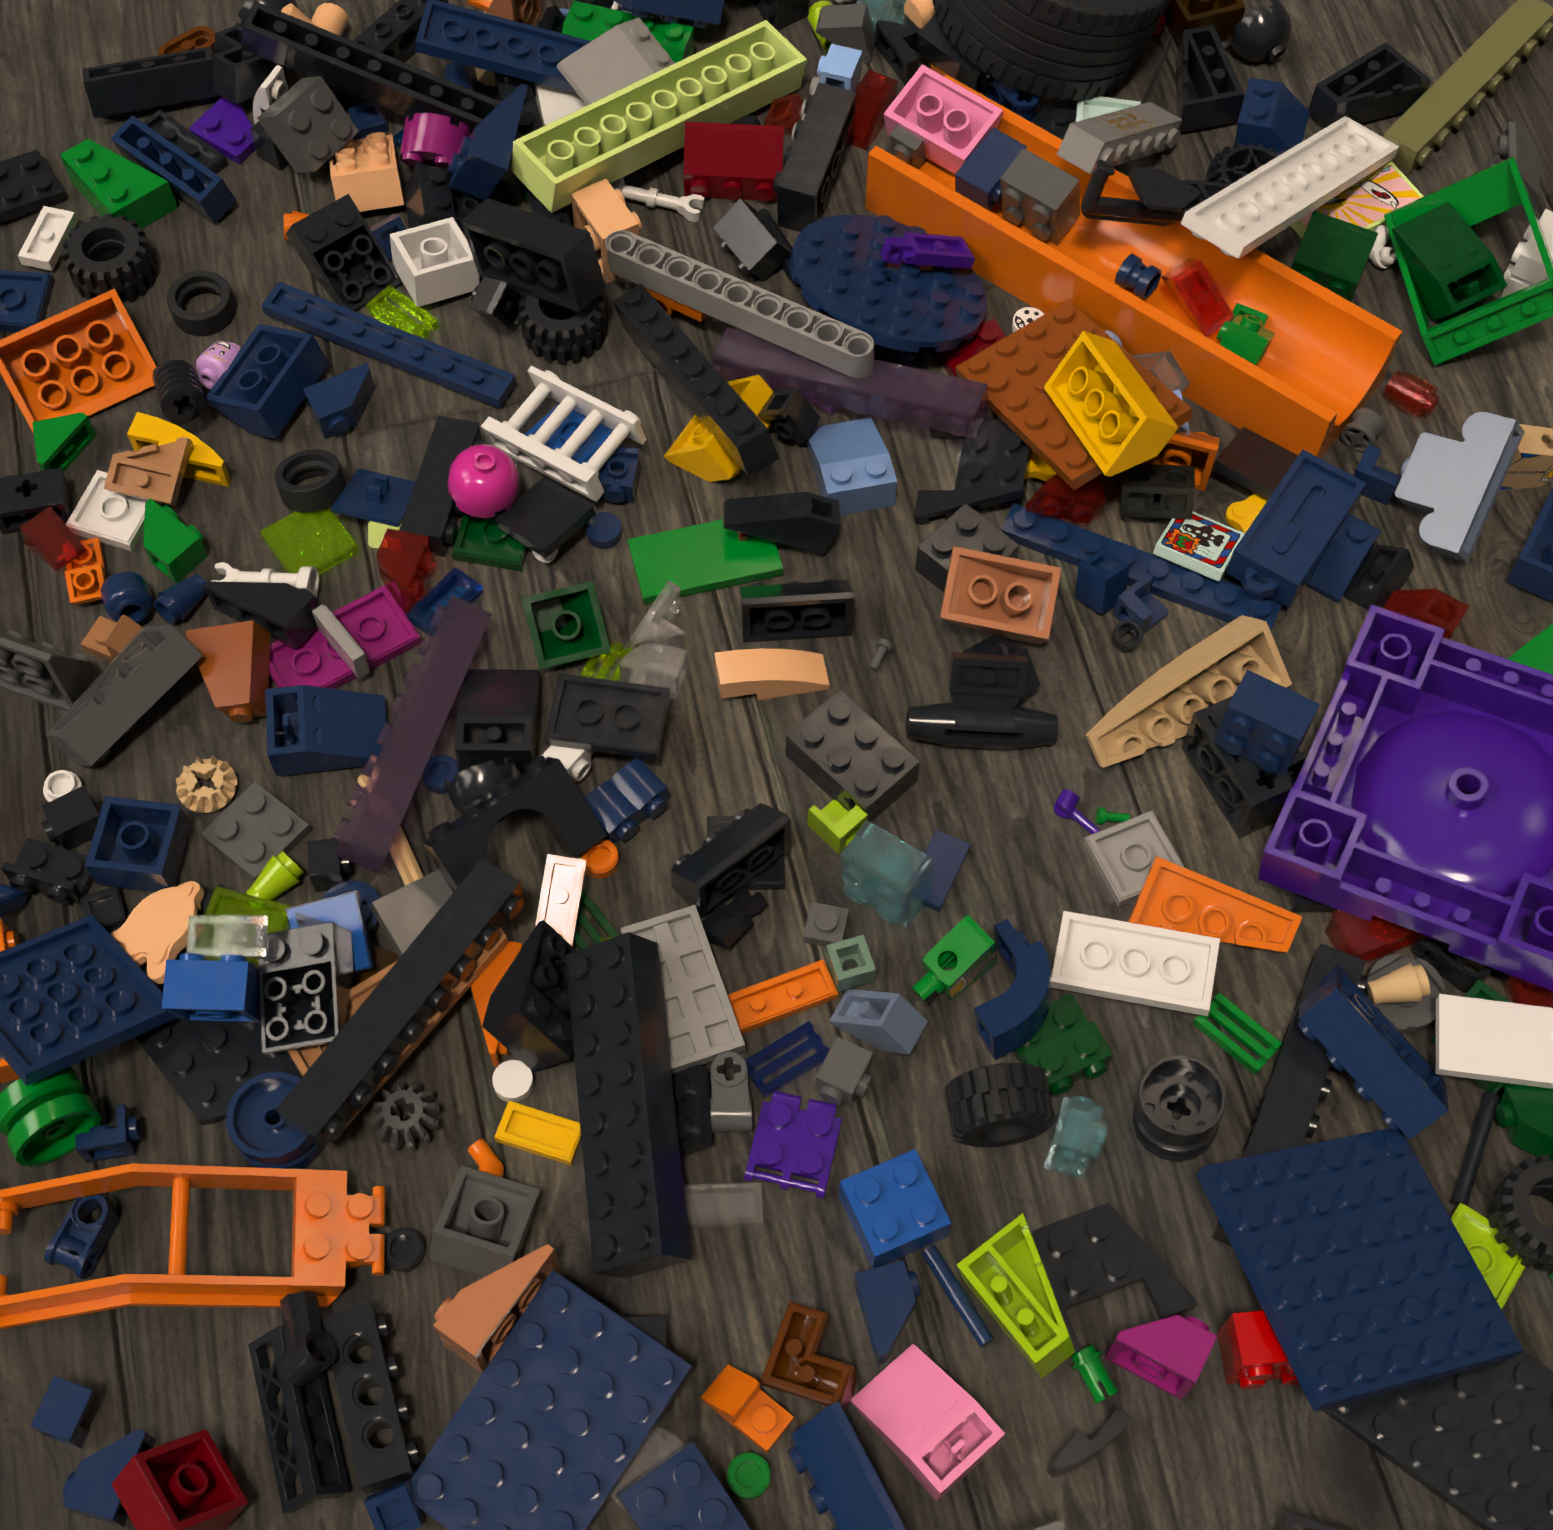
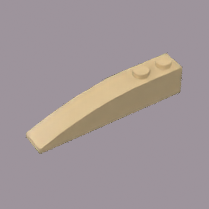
[1085,615,1292,768]

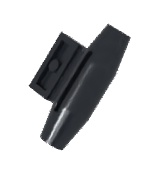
[906,652,1058,749]

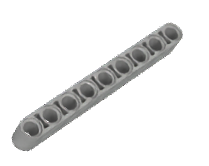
[605,230,875,379]

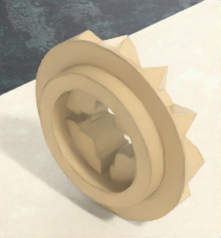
[176,755,237,813]

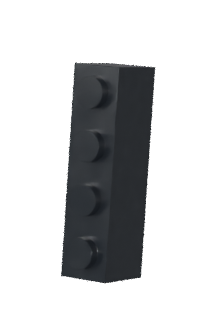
[82,46,221,119]
[399,415,486,557]

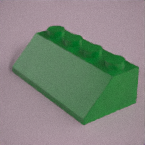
[562,1,695,63]

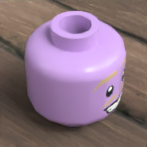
[196,341,241,389]

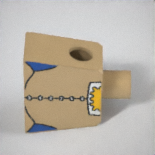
[1499,424,1553,491]

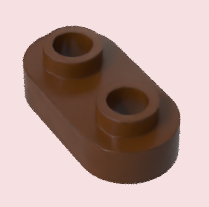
[158,26,215,55]

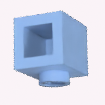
[817,43,862,91]

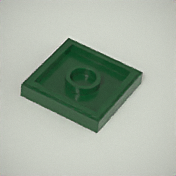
[451,509,529,572]

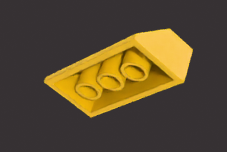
[1044,331,1179,477]

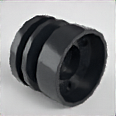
[1132,1055,1226,1162]

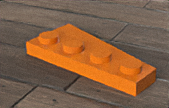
[1128,855,1302,953]

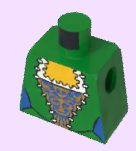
[911,914,998,1005]

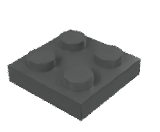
[200,781,311,882]

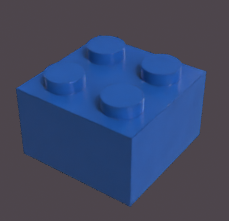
[161,953,261,1023]
[838,1149,951,1268]

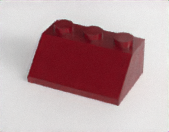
[683,121,784,202]

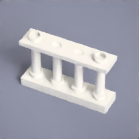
[480,366,647,502]

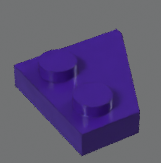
[188,96,255,165]

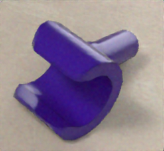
[1054,789,1100,835]

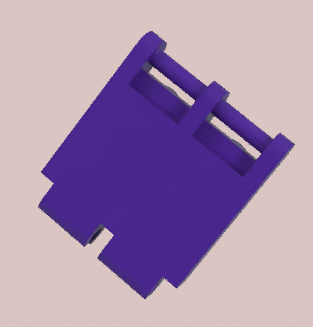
[744,1091,842,1199]

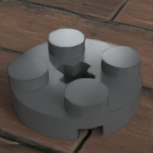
[1363,954,1445,1034]

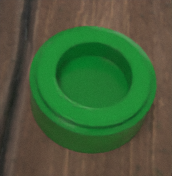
[727,1452,770,1500]

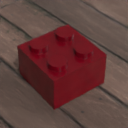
[111,1429,248,1530]

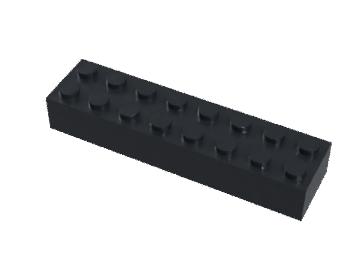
[565,932,692,1279]

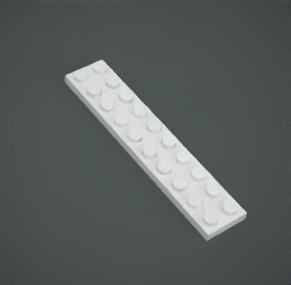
[1181,116,1399,259]

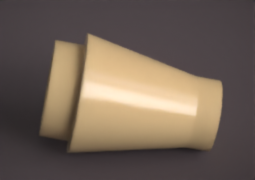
[1366,963,1430,1005]

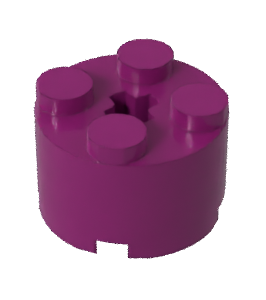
[400,113,470,173]

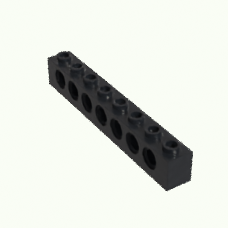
[250,0,449,171]

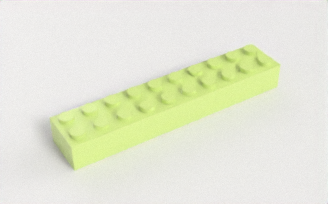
[511,20,807,213]

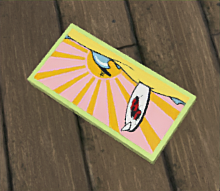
[1290,161,1424,239]

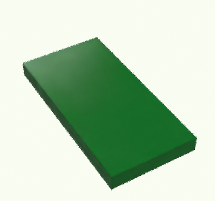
[627,519,783,605]

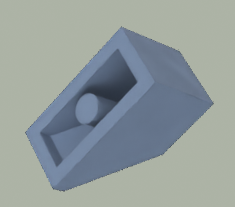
[829,989,928,1055]

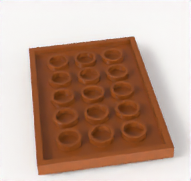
[955,300,1193,490]

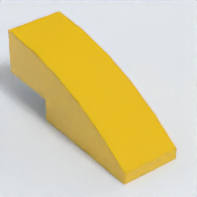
[127,412,231,487]

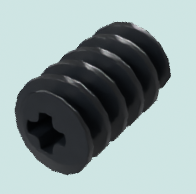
[153,359,206,425]

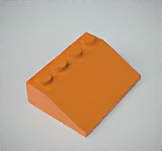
[0,289,157,434]

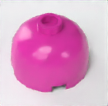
[448,444,519,518]

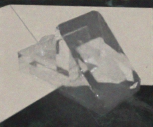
[629,580,686,653]

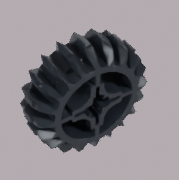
[1206,140,1281,184]

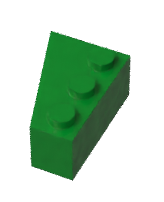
[60,139,178,229]

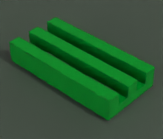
[1193,992,1282,1075]

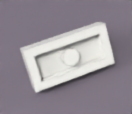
[18,206,78,271]

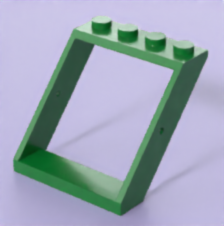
[1384,156,1553,366]

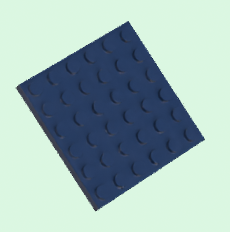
[1196,1128,1524,1412]

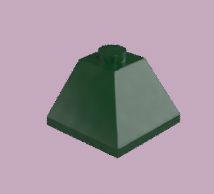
[521,580,611,670]

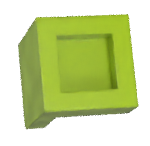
[807,800,868,855]

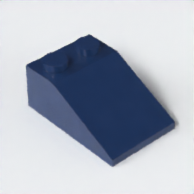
[447,84,528,200]

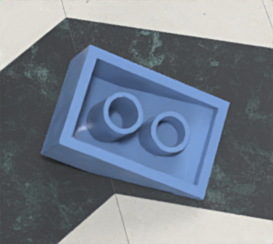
[806,417,897,515]

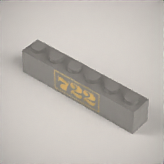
[1057,102,1182,174]

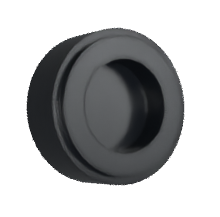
[385,1228,425,1273]

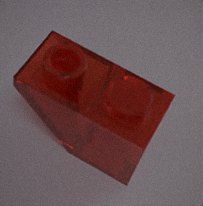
[1025,474,1106,523]
[376,528,435,614]
[1383,588,1469,640]

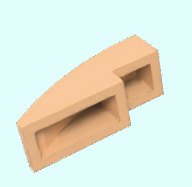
[714,648,830,700]

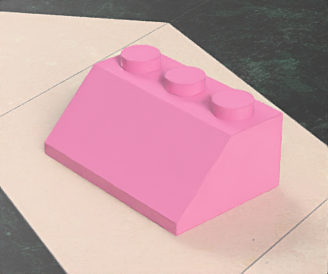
[884,64,1003,174]

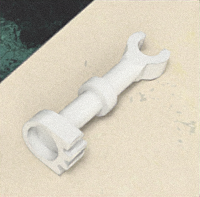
[610,177,704,222]
[212,562,320,598]

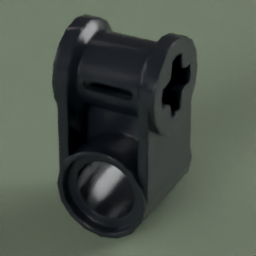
[1412,936,1493,993]

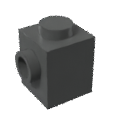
[815,1036,873,1107]

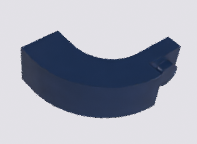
[974,919,1051,1060]

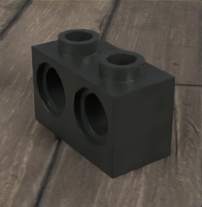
[1120,464,1195,519]

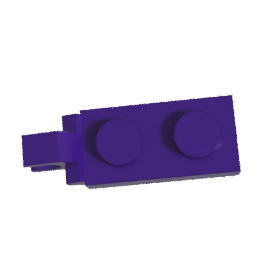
[879,232,975,269]

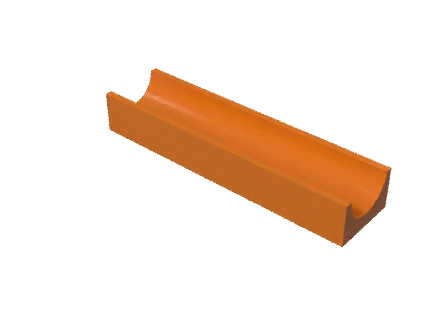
[865,75,1403,459]

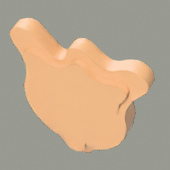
[110,881,204,984]

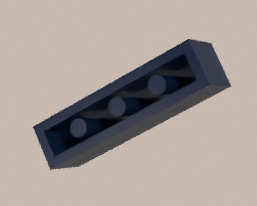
[110,115,236,224]

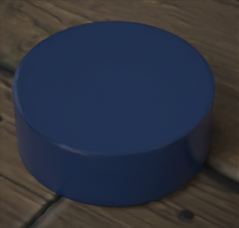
[586,512,622,549]
[422,755,460,794]

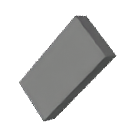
[312,604,370,679]

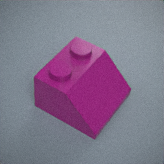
[1104,1315,1217,1401]

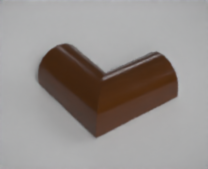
[760,1302,857,1411]

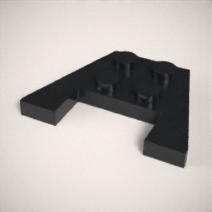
[914,404,1032,525]
[1032,1202,1198,1357]

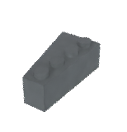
[45,624,203,766]

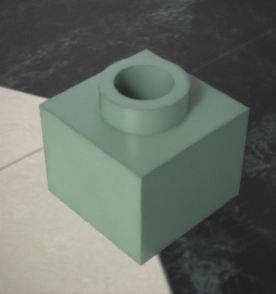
[825,934,876,992]

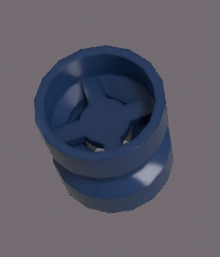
[1115,254,1162,300]

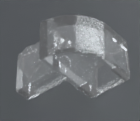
[619,643,689,699]

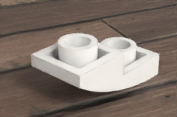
[253,65,288,124]

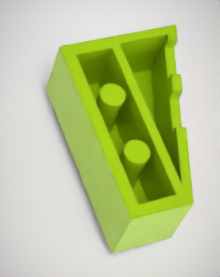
[957,1213,1075,1378]

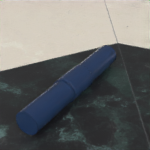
[921,1245,994,1348]

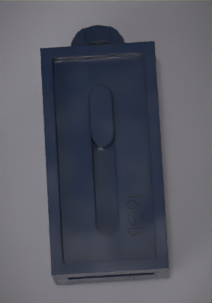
[1226,450,1366,608]

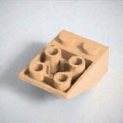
[329,132,404,212]

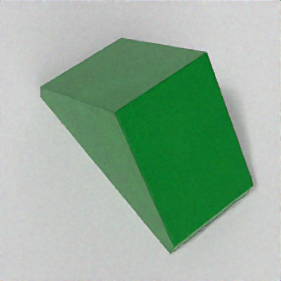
[32,412,97,473]

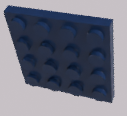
[0,914,176,1086]

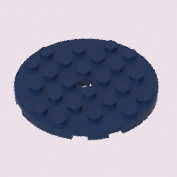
[789,214,987,353]

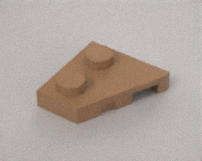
[104,437,193,507]

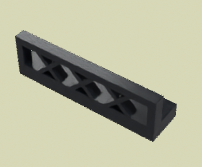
[248,1325,350,1513]

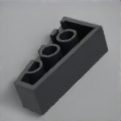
[773,82,856,232]

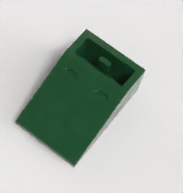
[1392,202,1508,321]

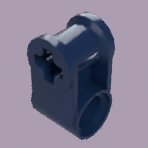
[984,79,1040,122]
[44,1194,119,1279]

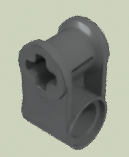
[710,1051,752,1133]

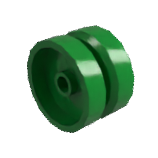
[0,1066,102,1167]

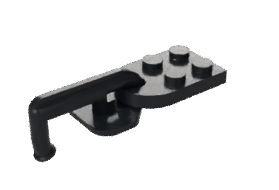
[0,149,66,222]
[1081,160,1231,226]

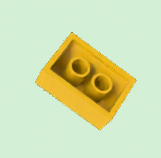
[664,375,773,482]

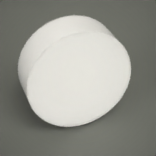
[492,1060,534,1102]

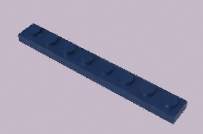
[261,281,516,408]
[1001,503,1282,631]

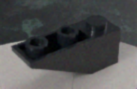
[723,492,840,555]

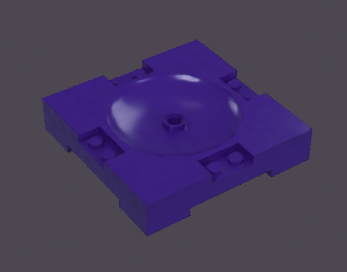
[1258,605,1553,991]

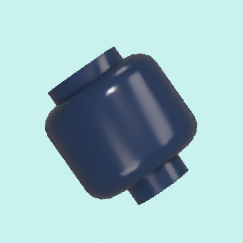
[100,571,153,623]

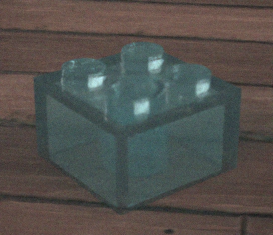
[840,820,933,928]

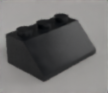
[740,579,854,643]
[670,803,791,919]

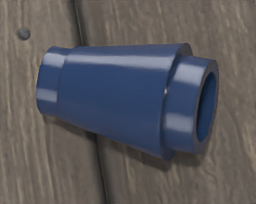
[154,574,207,624]

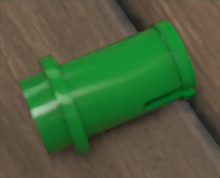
[1071,1345,1119,1404]

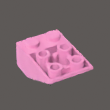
[850,1344,1005,1502]

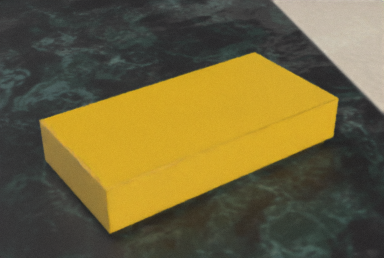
[494,1101,582,1166]

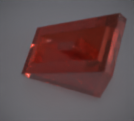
[20,507,86,572]

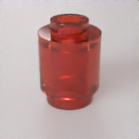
[1384,371,1439,418]

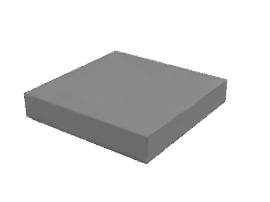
[1083,811,1184,907]

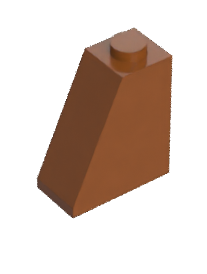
[186,620,271,723]

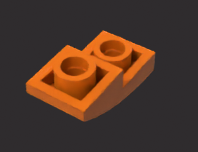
[62,537,107,606]

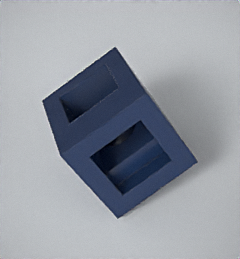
[598,446,640,503]

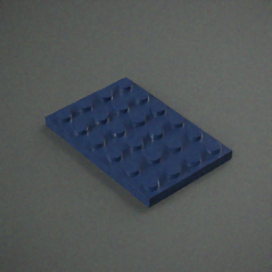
[409,1270,694,1530]

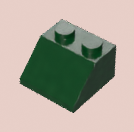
[1291,211,1378,302]

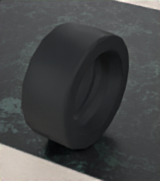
[167,270,236,336]
[274,449,346,513]

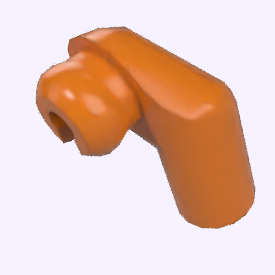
[468,1139,504,1178]

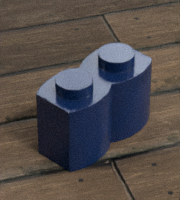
[584,757,669,844]

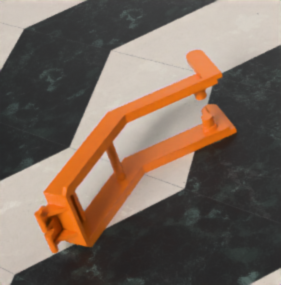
[0,1163,385,1330]

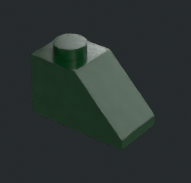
[1496,1085,1553,1161]

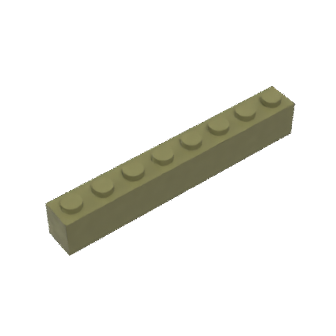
[1383,0,1553,175]

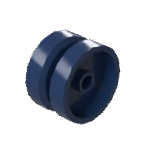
[226,1072,321,1169]

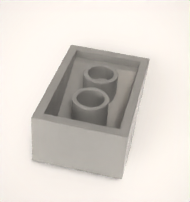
[556,18,675,105]

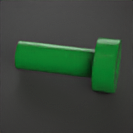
[1095,807,1130,825]

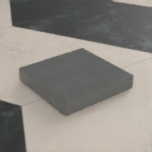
[370,869,453,958]

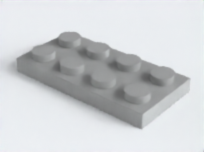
[620,905,745,1074]

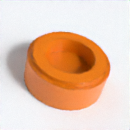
[580,839,619,879]

